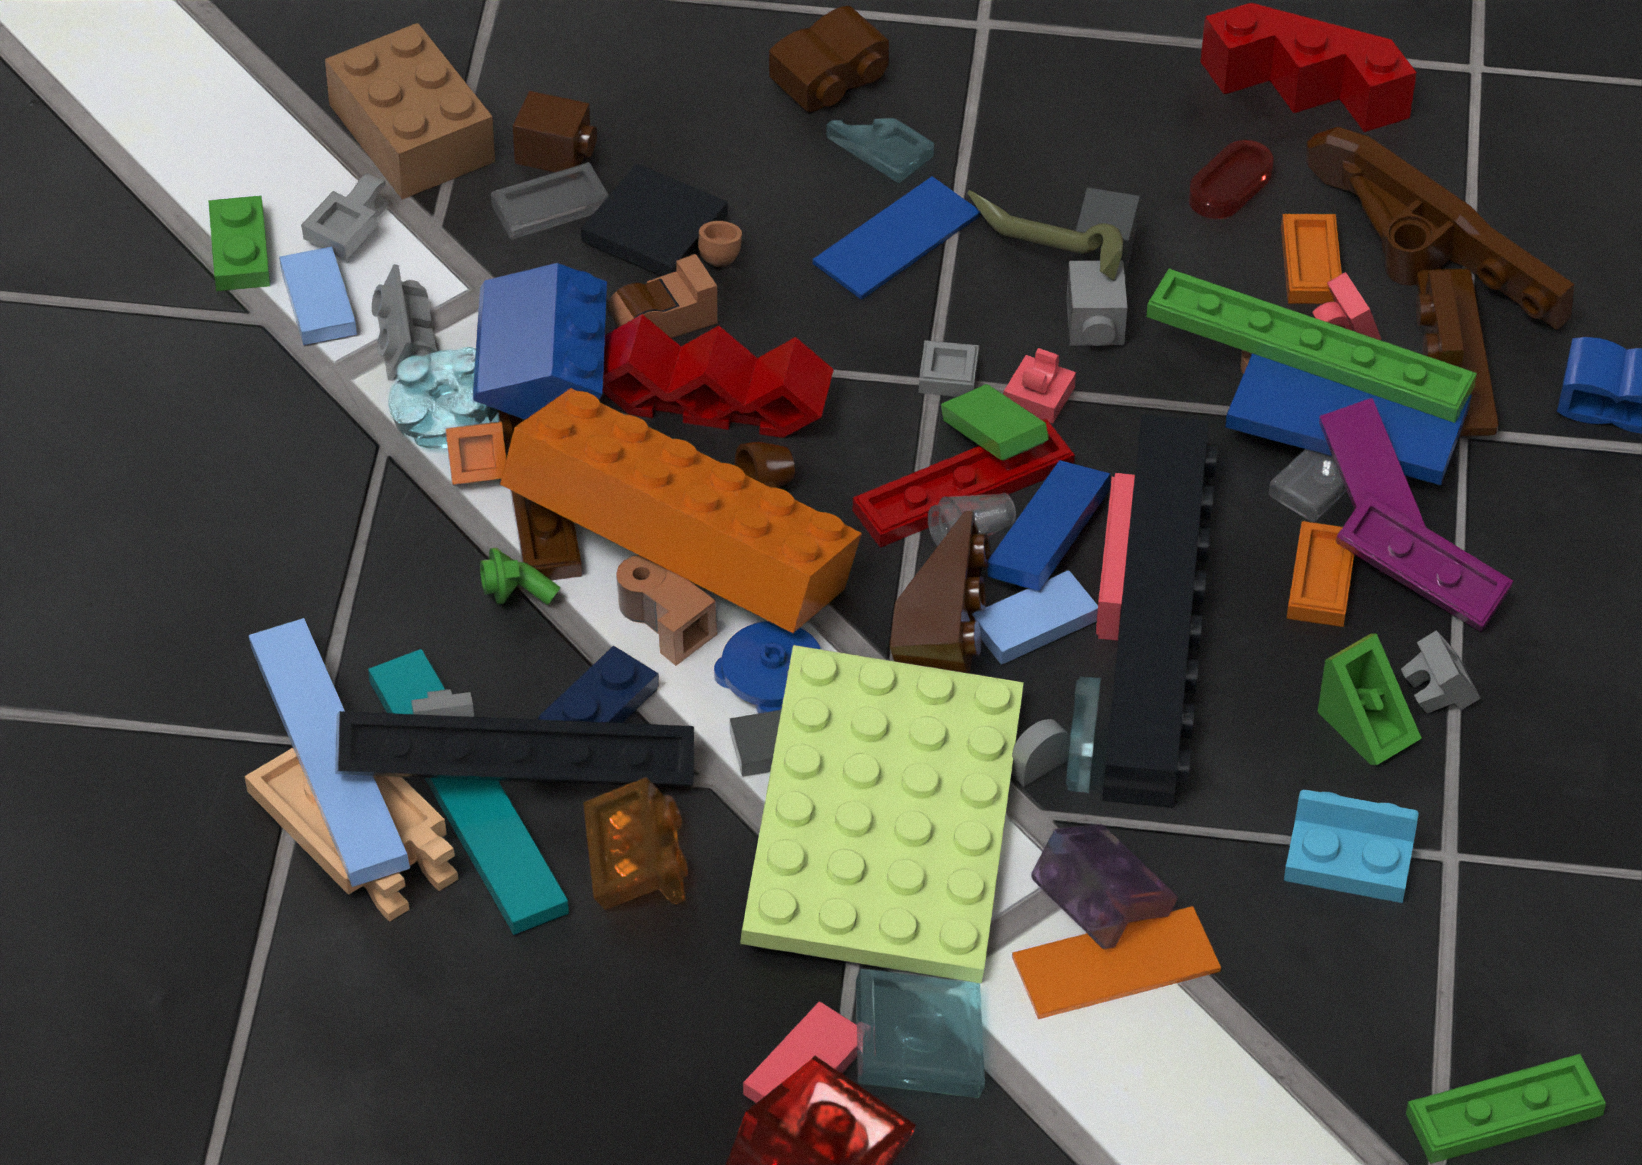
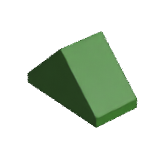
[1318,634,1422,765]

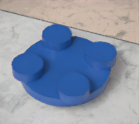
[714,621,821,713]

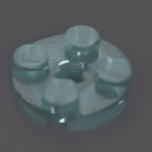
[388,347,499,449]

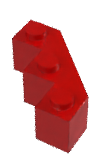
[1200,3,1417,132]
[603,314,834,438]

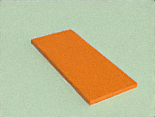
[1012,906,1221,1019]

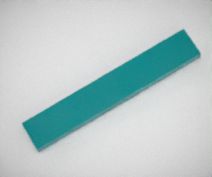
[368,649,569,935]

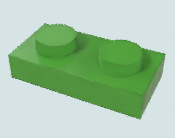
[208,195,270,291]

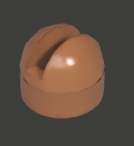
[698,221,742,267]

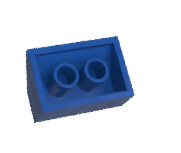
[472,263,607,420]

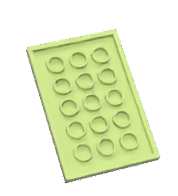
[740,645,1024,983]

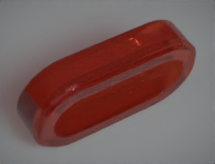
[1189,140,1274,219]

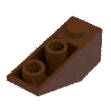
[890,511,990,674]

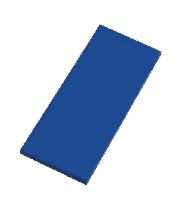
[812,176,981,300]

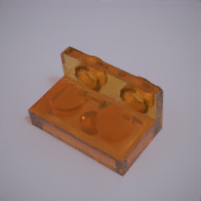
[583,777,688,910]

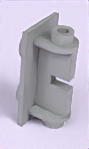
[372,264,438,380]

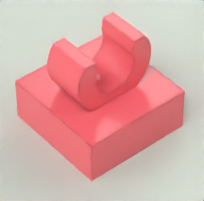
[1312,272,1381,340]
[1003,348,1076,424]

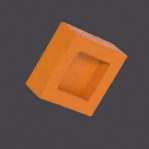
[445,421,506,485]

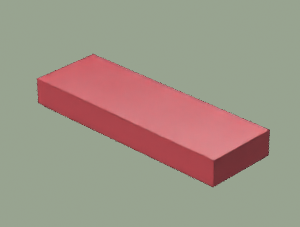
[1096,473,1135,641]

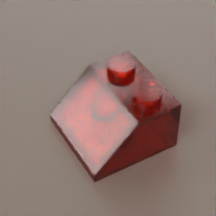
[726,1055,916,1165]

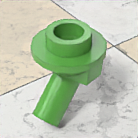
[480,547,561,606]

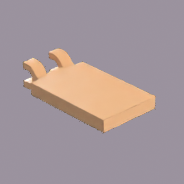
[244,748,459,922]

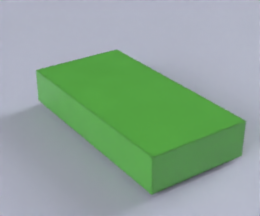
[941,384,1049,461]

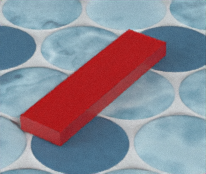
[852,419,1075,548]

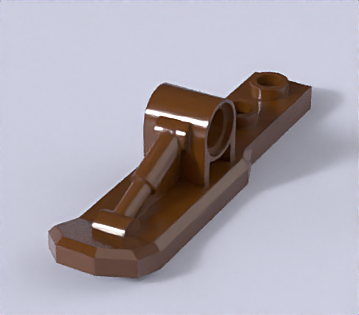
[1306,127,1574,330]

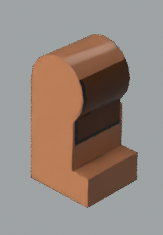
[607,254,718,338]
[616,555,717,666]

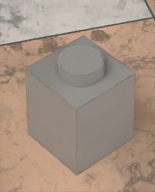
[1066,261,1128,346]

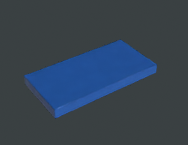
[1225,353,1472,485]

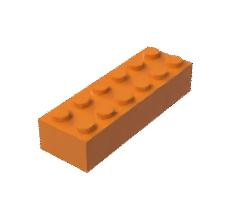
[500,388,862,633]

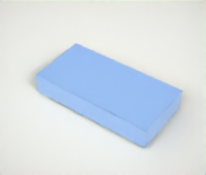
[279,246,357,345]
[972,570,1098,665]

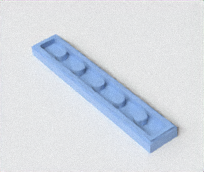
[249,618,410,887]

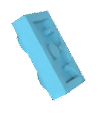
[1284,790,1419,903]

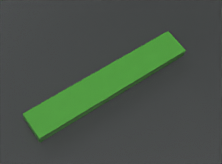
[1146,269,1477,423]

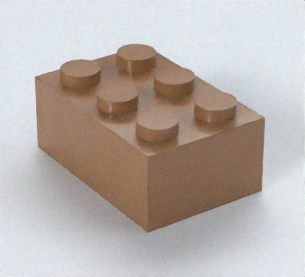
[325,23,495,200]

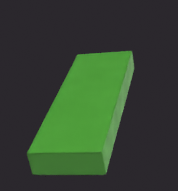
[1406,1054,1606,1164]

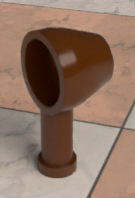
[735,442,795,488]

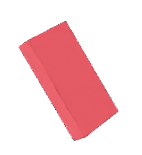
[743,1001,869,1127]

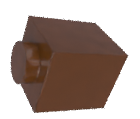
[513,91,597,176]

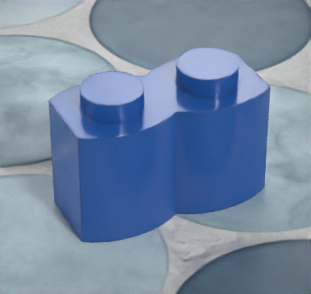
[1557,337,1642,434]

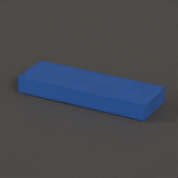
[987,460,1111,591]

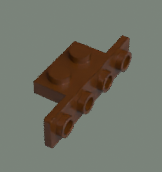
[1416,269,1499,436]

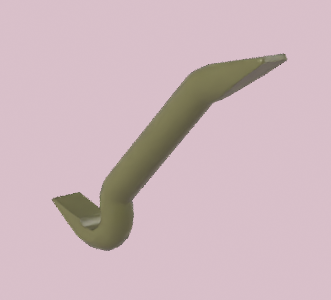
[967,190,1123,281]

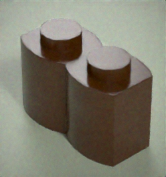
[769,6,889,112]

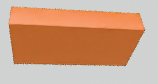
[1281,214,1342,304]
[1286,521,1354,627]

